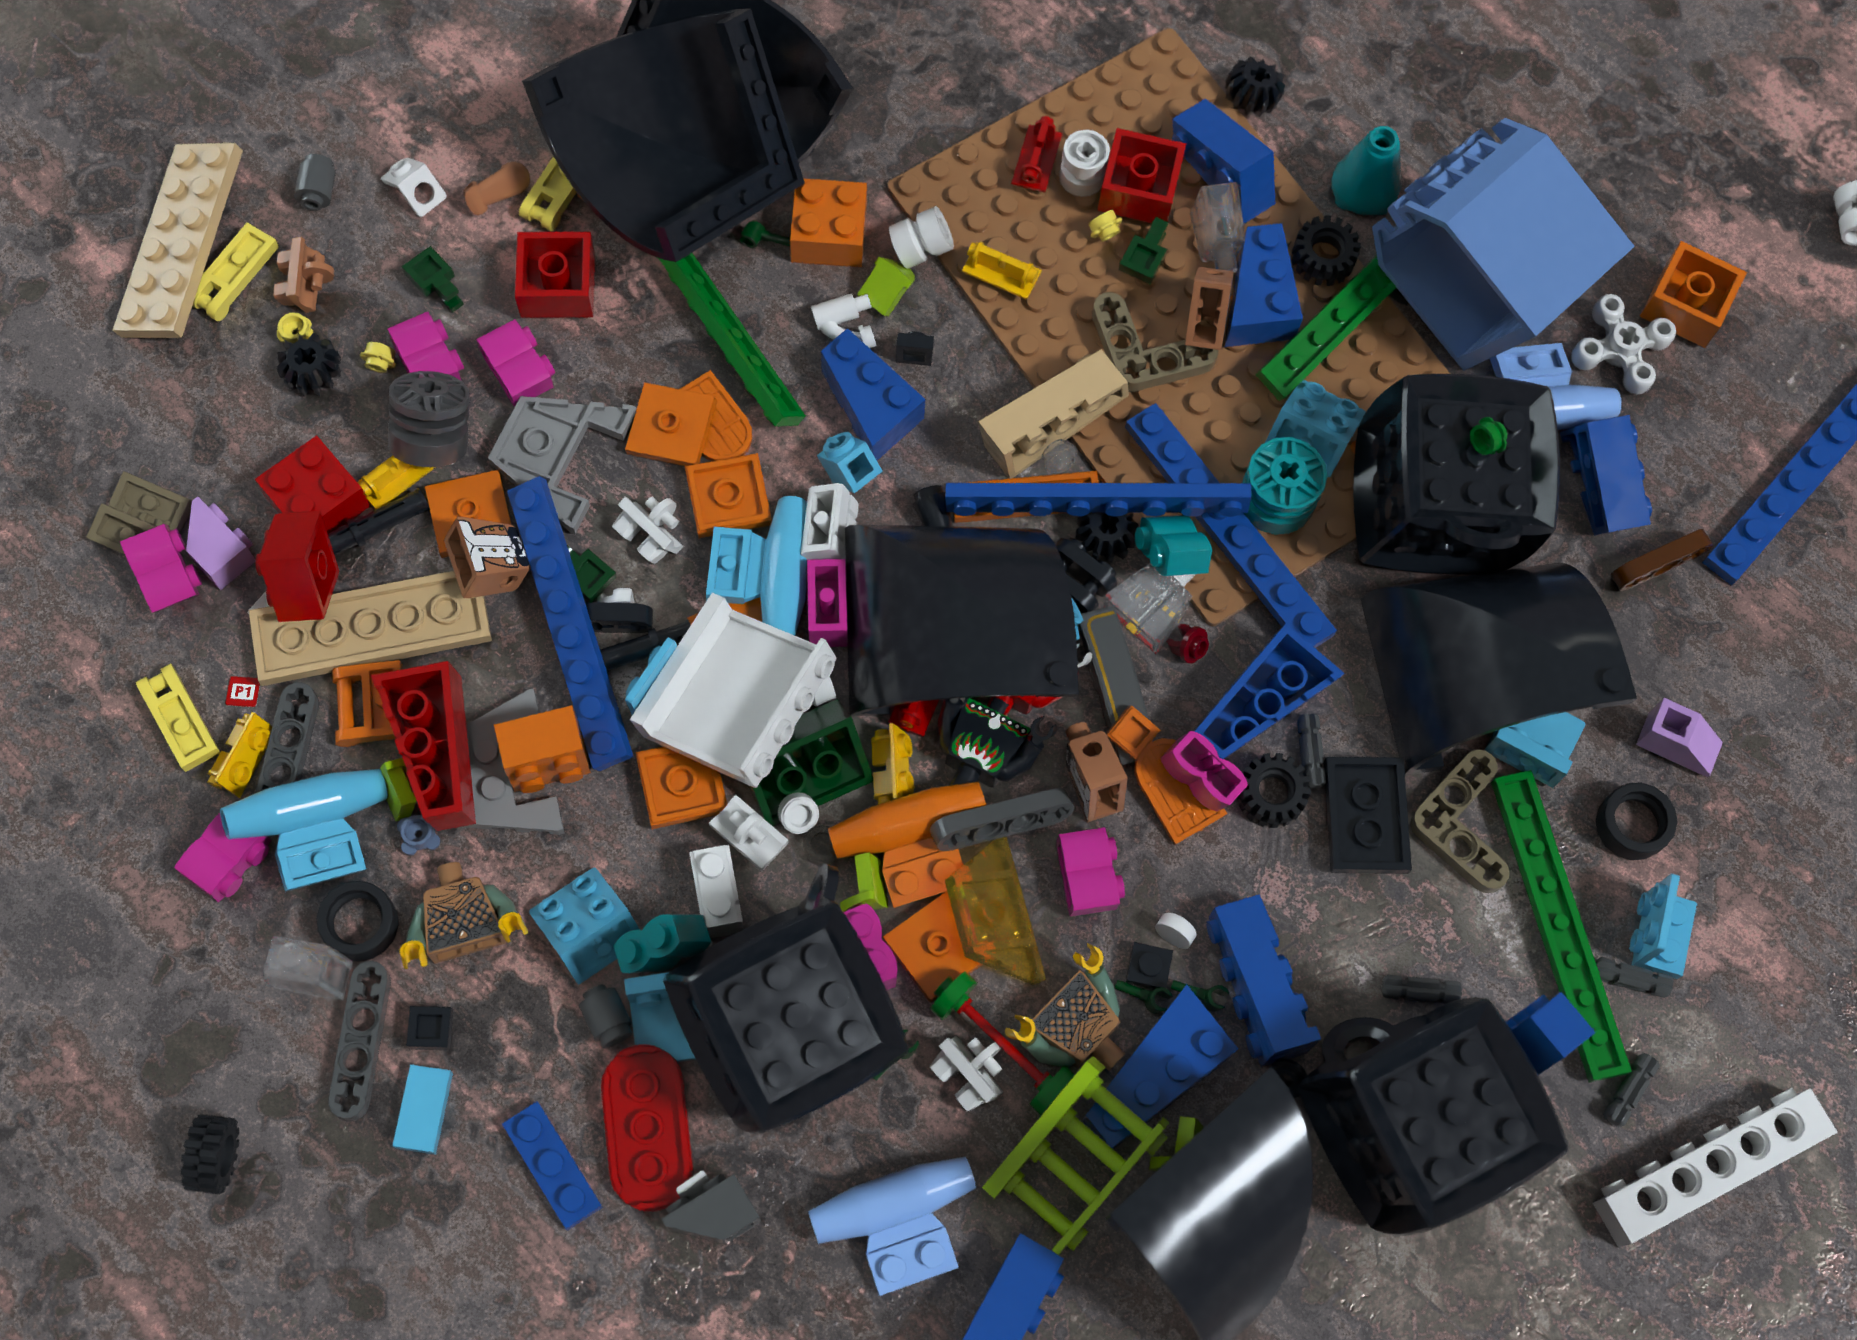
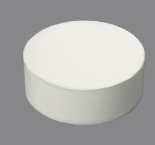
[778,792,819,834]
[1155,913,1197,949]

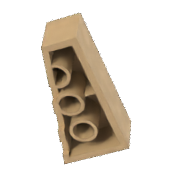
[978,349,1129,479]

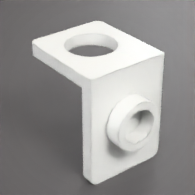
[381,157,446,217]

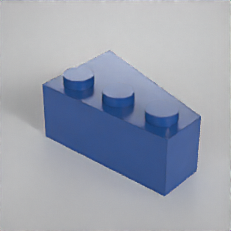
[1172,98,1276,225]
[1225,223,1303,347]
[821,328,925,460]
[1559,415,1652,536]

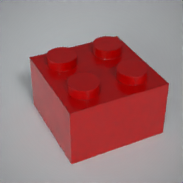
[1097,128,1186,223]
[515,232,595,318]
[255,435,370,533]
[255,511,340,622]

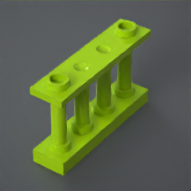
[982,1056,1170,1255]

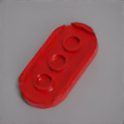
[601,1044,694,1212]

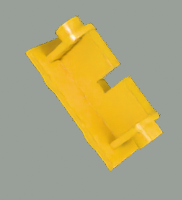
[962,241,1042,300]
[357,455,436,509]
[207,712,272,798]
[871,723,915,804]

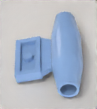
[1490,343,1621,430]
[808,1157,976,1296]

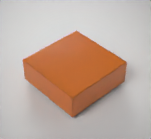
[1106,705,1161,760]

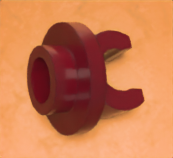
[1166,624,1209,664]

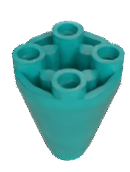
[1331,126,1402,216]

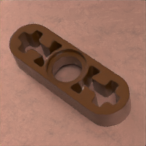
[1611,529,1713,592]

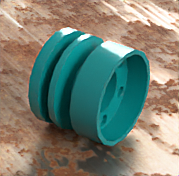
[1241,437,1328,535]

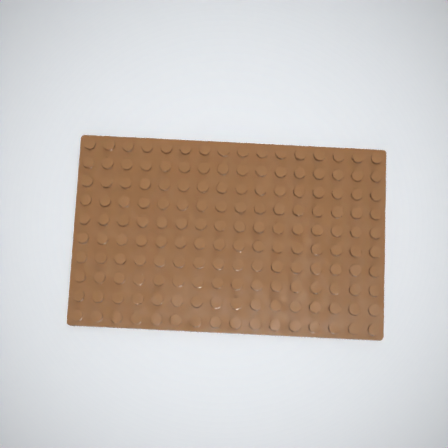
[888,28,1450,626]

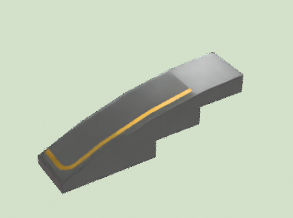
[1078,606,1154,765]

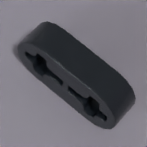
[586,602,653,633]

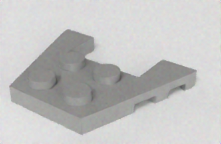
[488,396,637,535]
[462,688,565,835]

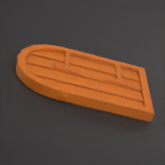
[680,370,752,461]
[1135,738,1228,845]

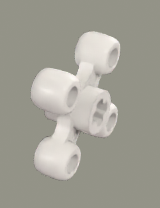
[1571,294,1676,395]

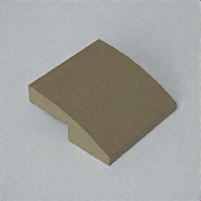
[86,471,193,554]

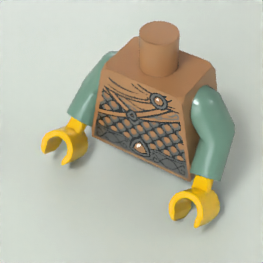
[399,862,528,969]
[1005,943,1126,1071]

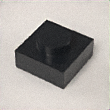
[896,331,934,366]
[1125,942,1173,990]
[406,1006,454,1050]

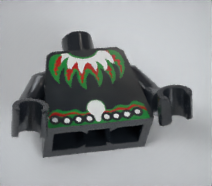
[937,697,1058,787]

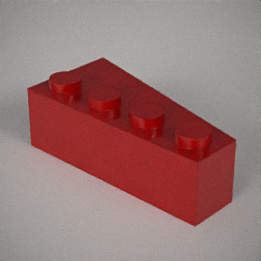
[371,661,476,831]

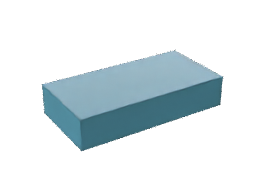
[392,1064,453,1155]

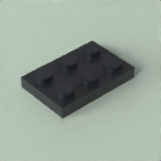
[1324,757,1412,874]

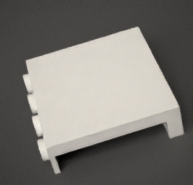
[630,593,837,788]

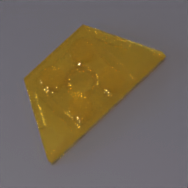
[944,836,1046,985]

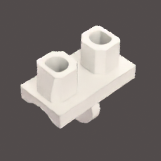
[612,496,684,564]
[709,795,789,871]
[930,1036,1003,1111]

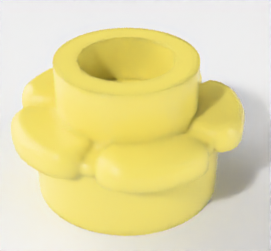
[1088,210,1122,242]
[277,313,313,343]
[360,342,396,373]

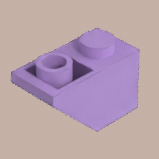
[186,497,255,590]
[1636,698,1723,777]

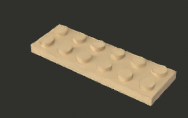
[113,143,243,338]
[248,571,492,686]

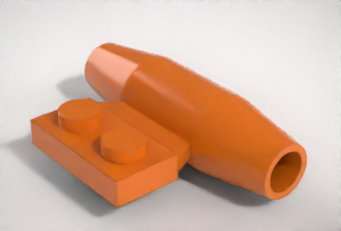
[828,781,986,908]

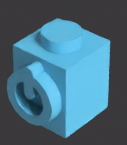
[817,432,882,493]

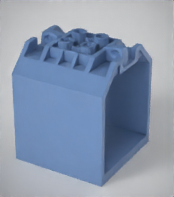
[1372,118,1635,371]

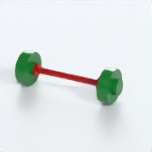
[930,971,1075,1115]

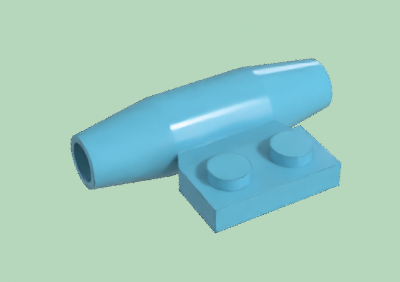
[706,496,808,636]
[220,769,388,892]

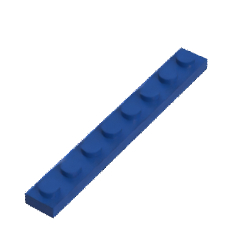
[1702,384,1857,586]
[1125,403,1337,648]
[507,476,634,771]
[945,483,1251,517]

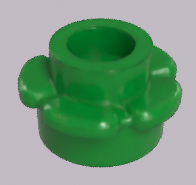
[1470,417,1507,455]

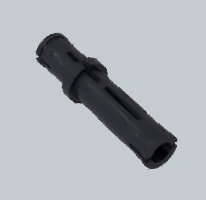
[328,488,430,555]
[600,620,691,671]

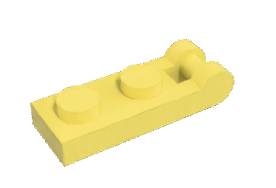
[519,156,577,231]
[192,222,279,321]
[135,663,220,772]

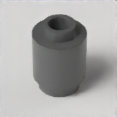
[294,154,336,211]
[579,984,633,1048]

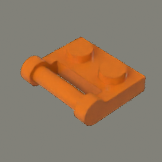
[332,660,403,747]

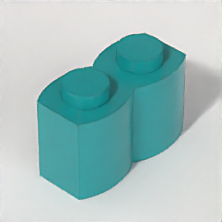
[1135,515,1212,576]
[614,914,711,973]

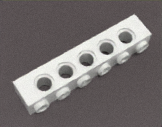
[1593,1088,1838,1248]

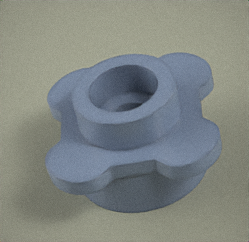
[397,815,441,856]

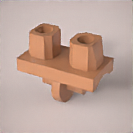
[273,237,334,313]

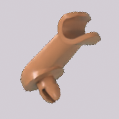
[463,161,530,215]

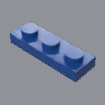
[502,1101,603,1231]

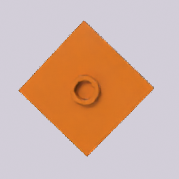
[625,382,717,466]
[685,453,772,538]
[425,469,512,558]
[635,746,727,829]
[883,891,994,1003]

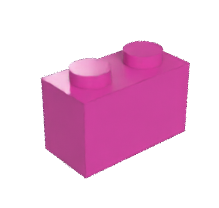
[807,559,847,647]

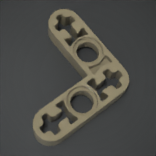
[1092,292,1218,392]
[1410,749,1510,894]

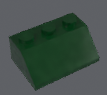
[748,699,873,827]

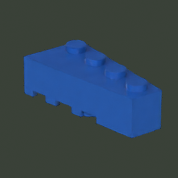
[1193,624,1345,759]
[1206,894,1322,1067]
[1081,984,1238,1150]
[1505,992,1596,1075]
[962,1233,1064,1340]

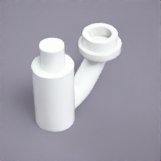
[811,293,876,348]

